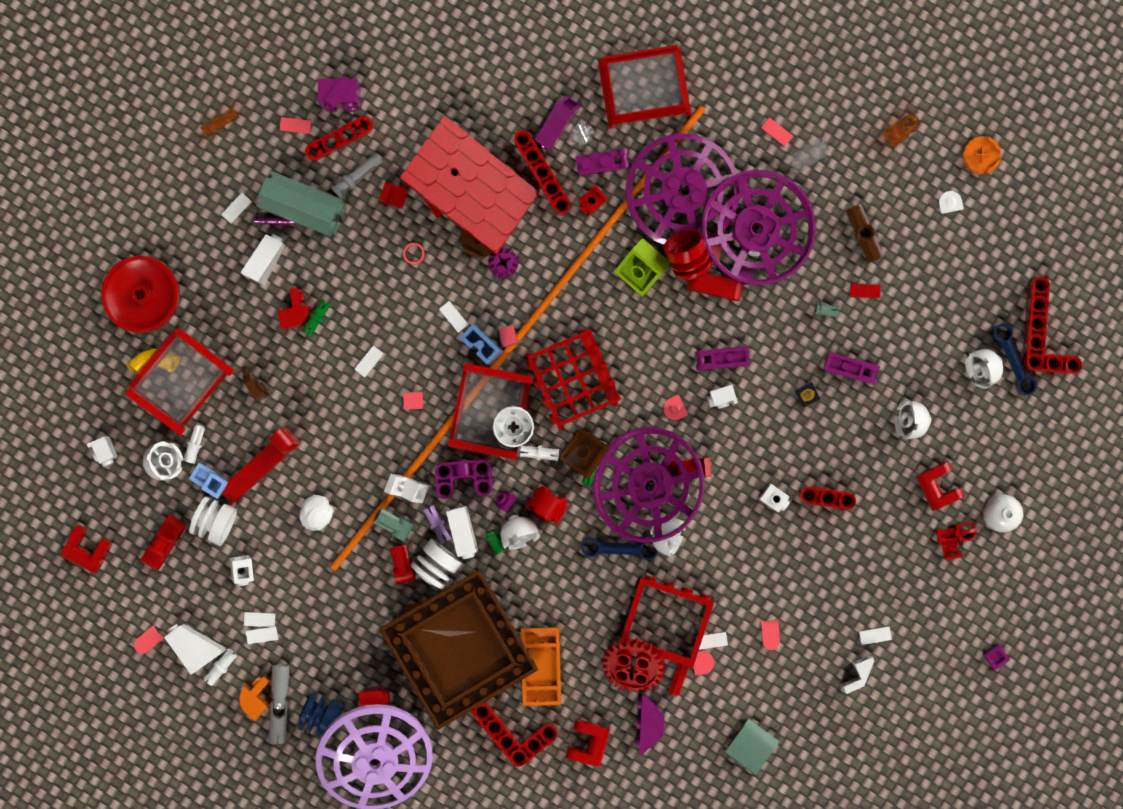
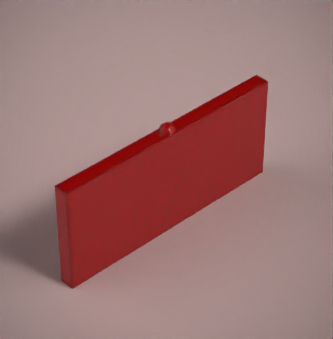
[850,284,881,298]

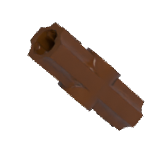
[845,204,884,263]

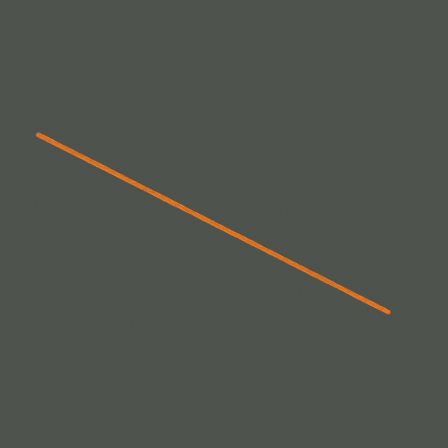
[329,105,706,571]

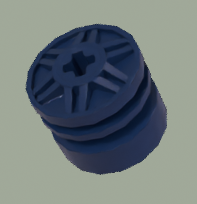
[297,691,344,742]

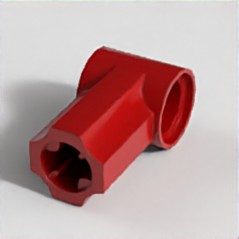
[390,544,416,585]

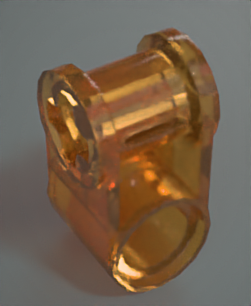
[882,114,920,148]

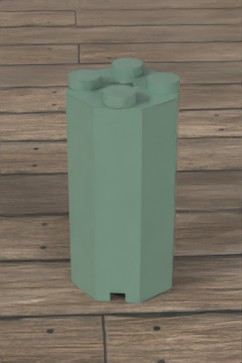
[256,171,347,237]

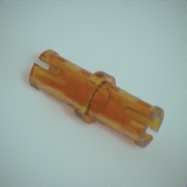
[200,107,239,138]

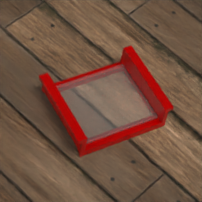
[598,45,691,129]
[125,327,235,436]
[448,363,533,460]

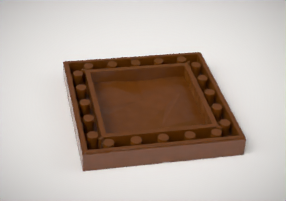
[379,569,539,730]

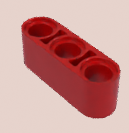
[686,273,744,301]
[798,486,856,509]

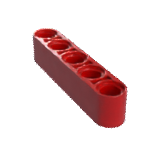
[514,130,570,216]

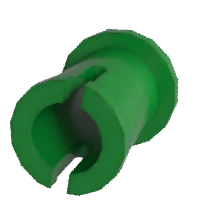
[485,529,507,555]

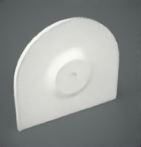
[939,191,964,214]

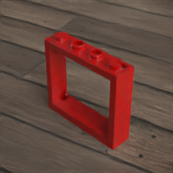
[621,575,714,668]

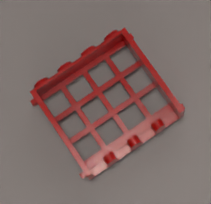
[526,328,622,431]

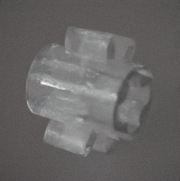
[570,122,594,146]

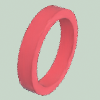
[403,243,425,265]

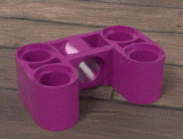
[435,460,493,499]

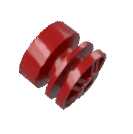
[664,229,712,280]

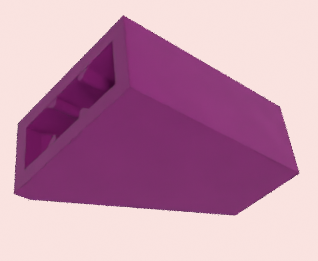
[535,95,582,150]

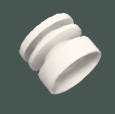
[493,406,534,447]
[189,496,237,546]
[411,539,462,589]

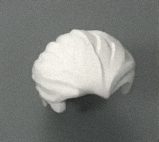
[300,495,334,531]

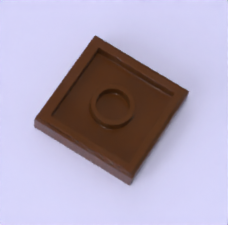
[558,427,610,479]

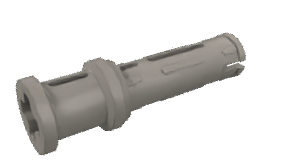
[330,152,383,199]

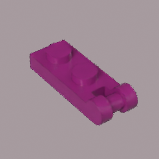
[575,148,631,176]
[695,346,750,370]
[823,352,880,385]

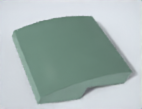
[724,719,779,775]

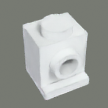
[707,385,738,409]
[87,436,118,467]
[758,483,790,512]
[229,555,254,586]

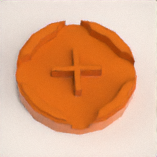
[962,136,1001,175]

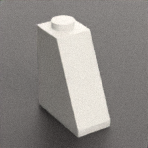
[241,234,286,285]
[164,624,226,675]

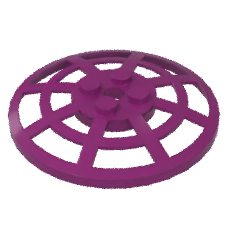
[625,133,740,245]
[701,170,816,285]
[592,427,705,543]

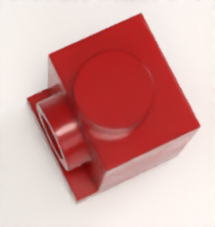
[578,184,608,216]

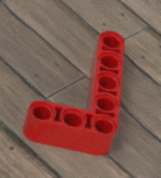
[1022,276,1083,374]
[221,427,301,505]
[470,701,557,767]

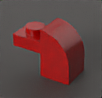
[278,287,311,330]
[669,458,712,478]

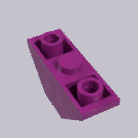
[635,693,664,754]

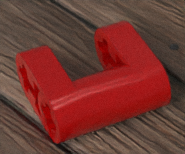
[915,461,965,511]
[61,524,113,574]
[565,719,610,767]

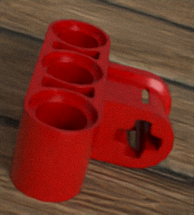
[140,514,187,571]

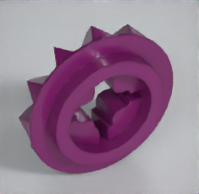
[488,247,519,278]

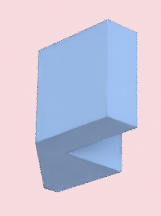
[189,463,228,499]

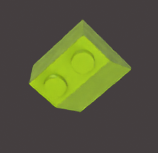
[614,238,670,297]

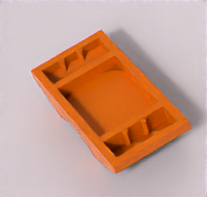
[521,627,561,706]

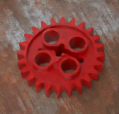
[602,637,665,694]

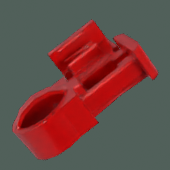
[935,521,977,560]

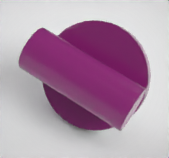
[496,490,518,513]

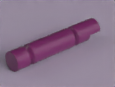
[254,217,295,225]

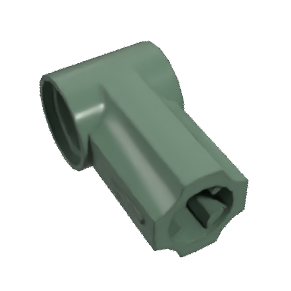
[373,508,414,542]

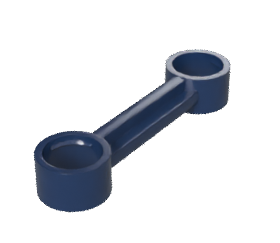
[991,323,1037,395]
[581,537,658,560]

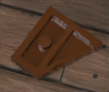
[241,366,268,401]

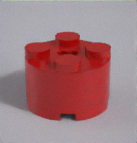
[524,486,569,527]

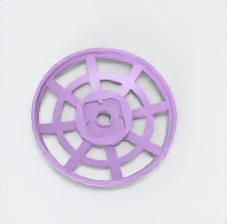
[315,704,433,809]

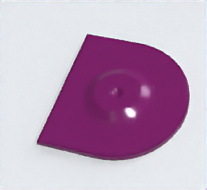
[732,266,755,285]

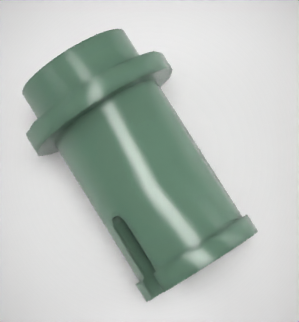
[814,302,840,318]

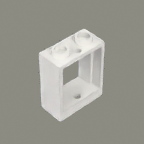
[446,506,478,559]

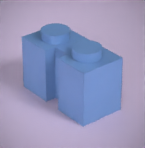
[460,324,504,365]

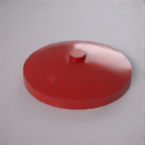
[101,256,180,333]

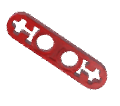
[305,116,374,161]

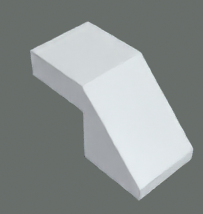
[384,474,429,503]
[840,655,874,694]

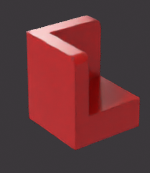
[379,182,409,209]

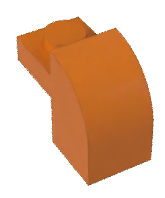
[239,675,271,721]

